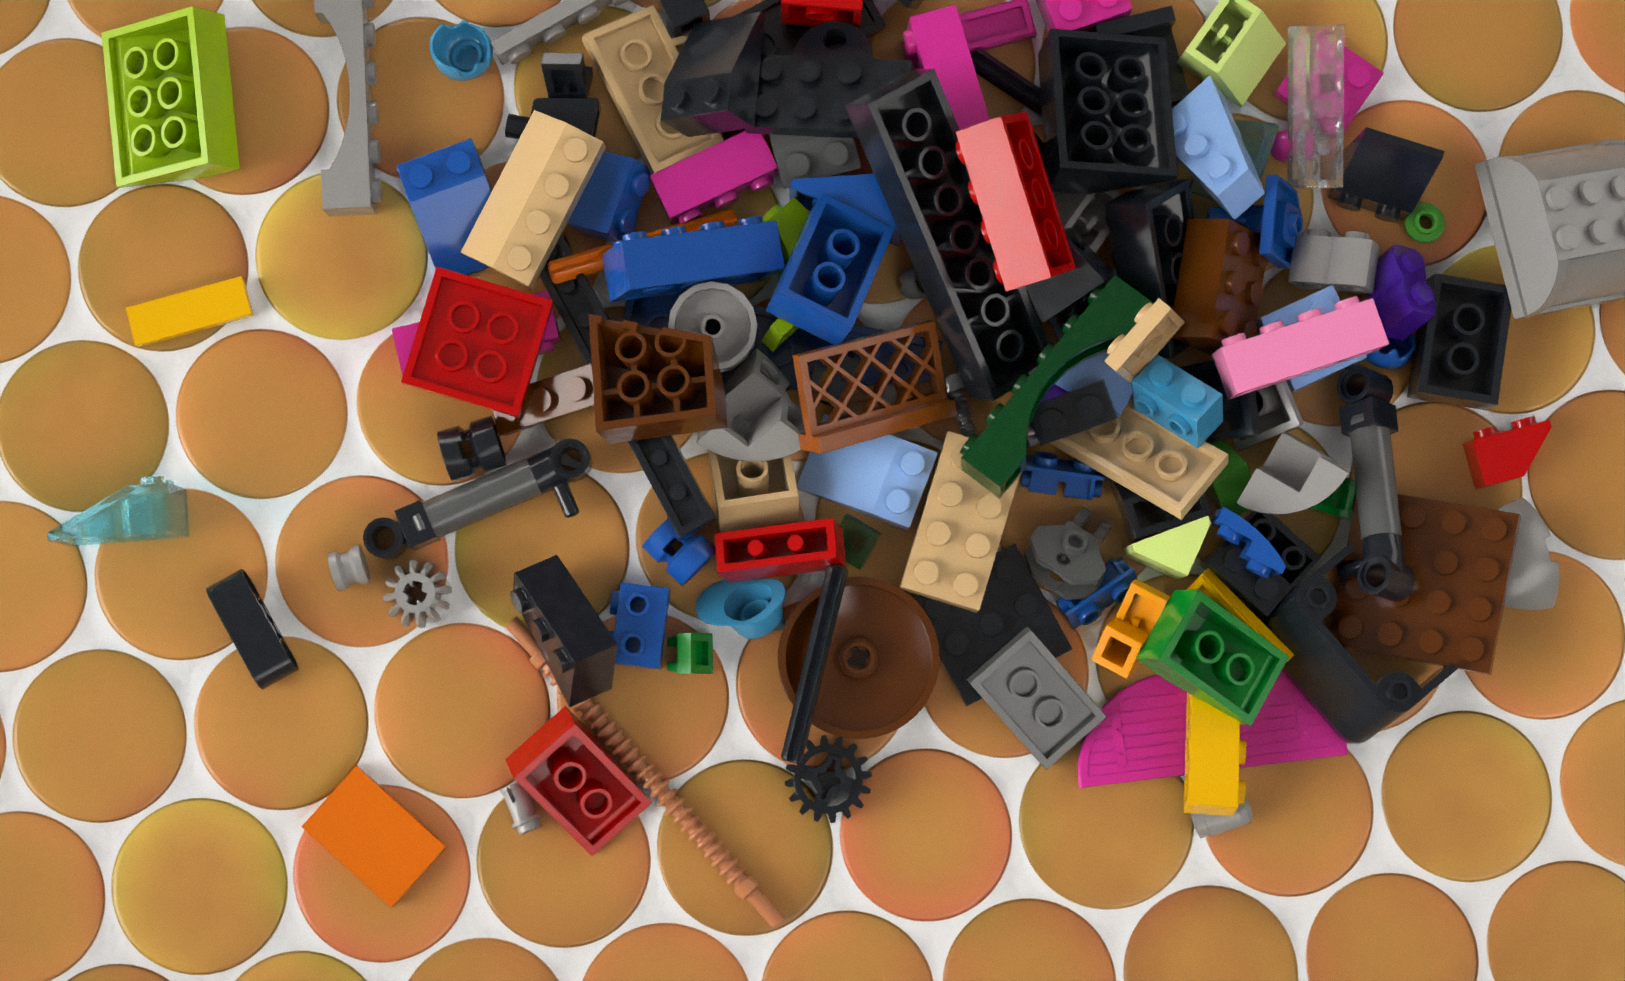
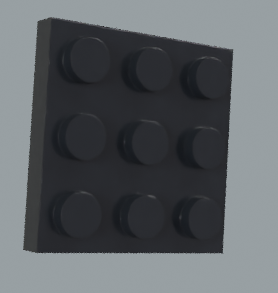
[914,543,1072,706]

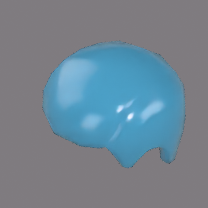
[430,20,493,81]

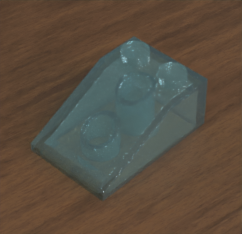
[47,476,189,546]

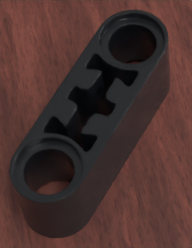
[206,569,299,690]

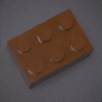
[1172,219,1268,355]

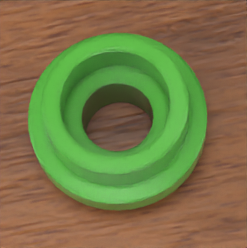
[1404,203,1445,243]

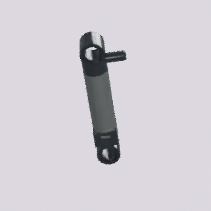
[1337,364,1415,602]
[363,438,593,560]

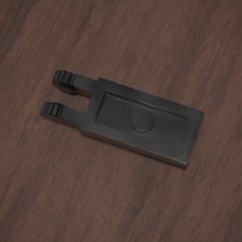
[1026,379,1118,448]

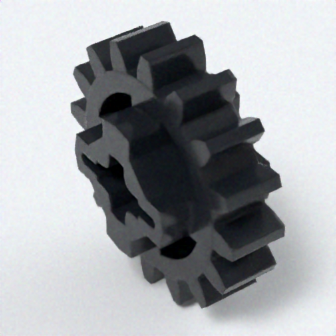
[785,735,872,823]

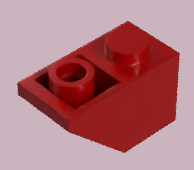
[1462,416,1552,490]

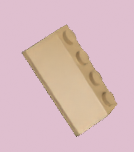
[461,110,606,290]

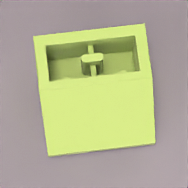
[1177,0,1286,108]

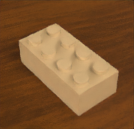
[899,431,1020,612]

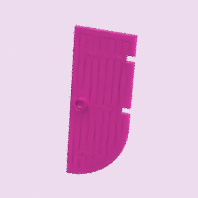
[1078,671,1348,788]

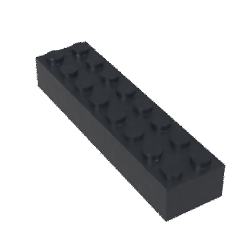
[845,69,1049,401]

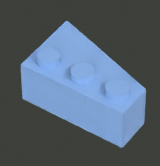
[1172,75,1265,220]

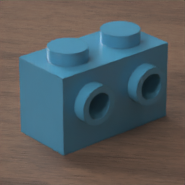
[1132,354,1223,448]

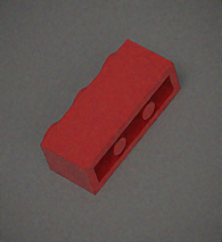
[715,518,846,583]

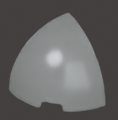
[696,349,805,461]
[1237,432,1349,514]
[1498,498,1559,610]

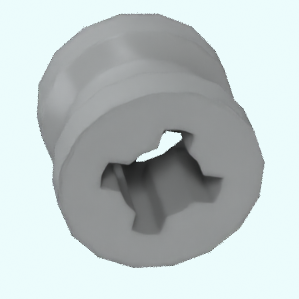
[327,544,371,591]

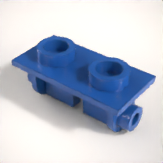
[1021,451,1105,500]
[1055,557,1137,630]

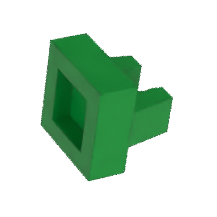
[667,633,713,674]

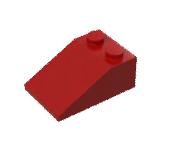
[505,706,652,856]

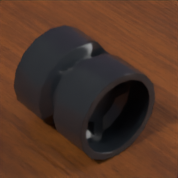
[437,416,507,482]

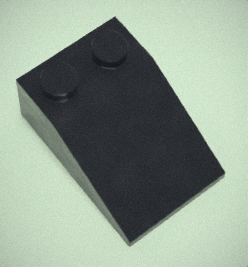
[661,11,765,137]
[1328,127,1445,223]

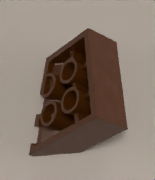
[589,314,728,444]

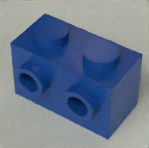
[568,152,651,242]
[609,582,671,670]

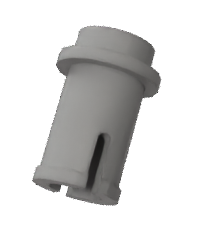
[500,782,542,835]

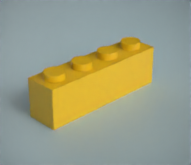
[1184,692,1246,816]

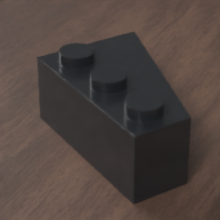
[510,555,618,708]

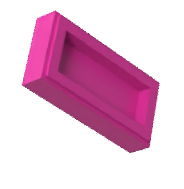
[959,0,1037,54]

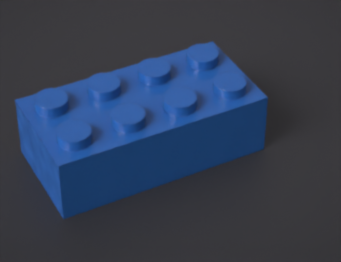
[602,216,785,302]

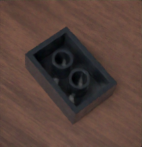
[1407,273,1511,410]

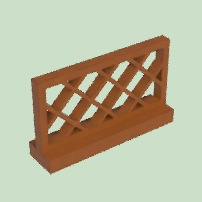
[792,320,957,454]

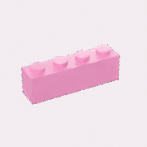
[1212,296,1389,400]

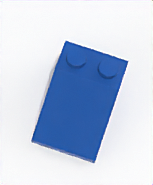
[396,139,492,276]
[789,174,902,247]

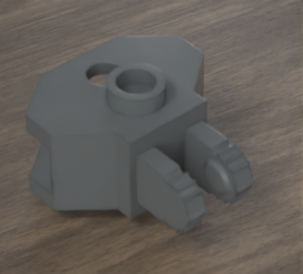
[1024,507,1112,600]

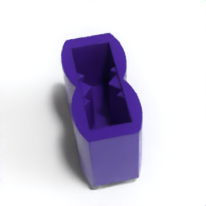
[1367,244,1436,341]

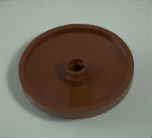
[778,577,940,739]

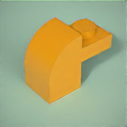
[1091,579,1171,679]

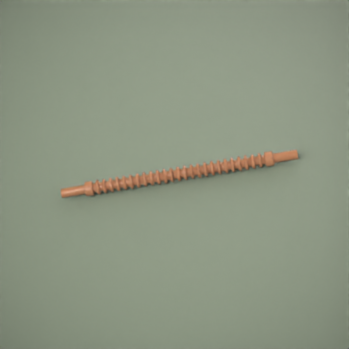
[505,616,785,928]

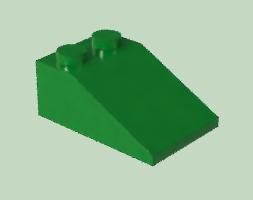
[1136,590,1289,726]

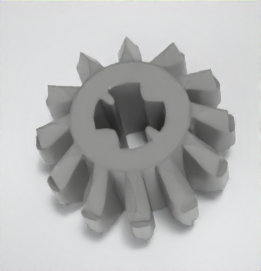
[383,560,452,628]

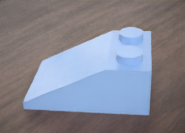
[797,414,938,531]

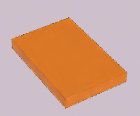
[301,766,447,908]

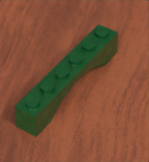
[960,275,1154,499]

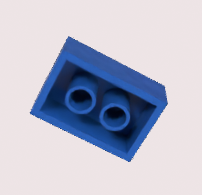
[766,193,895,345]

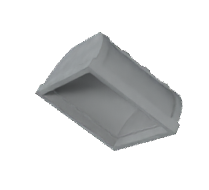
[1475,138,1625,320]

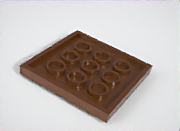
[1330,494,1521,675]

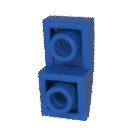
[1211,507,1286,578]

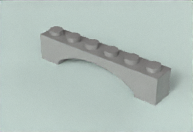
[314,0,383,217]

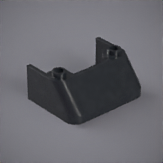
[1260,544,1458,744]

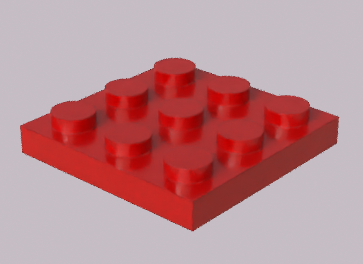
[401,267,554,418]

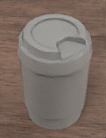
[1190,794,1254,839]

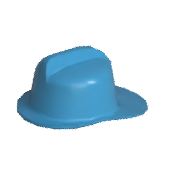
[695,579,786,639]

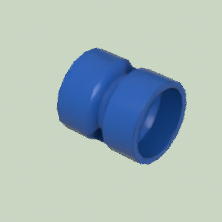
[642,518,716,586]

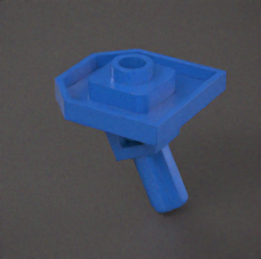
[1206,175,1303,268]

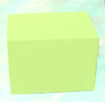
[1122,516,1211,580]

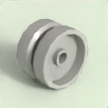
[668,281,757,373]

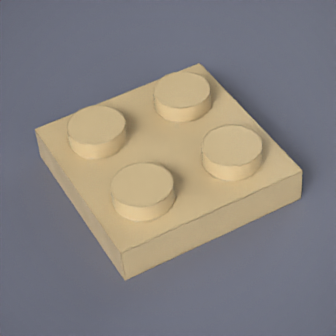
[1104,298,1185,383]

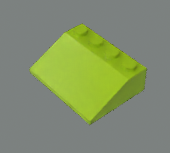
[102,6,240,188]

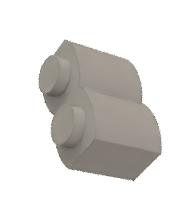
[1288,229,1380,293]

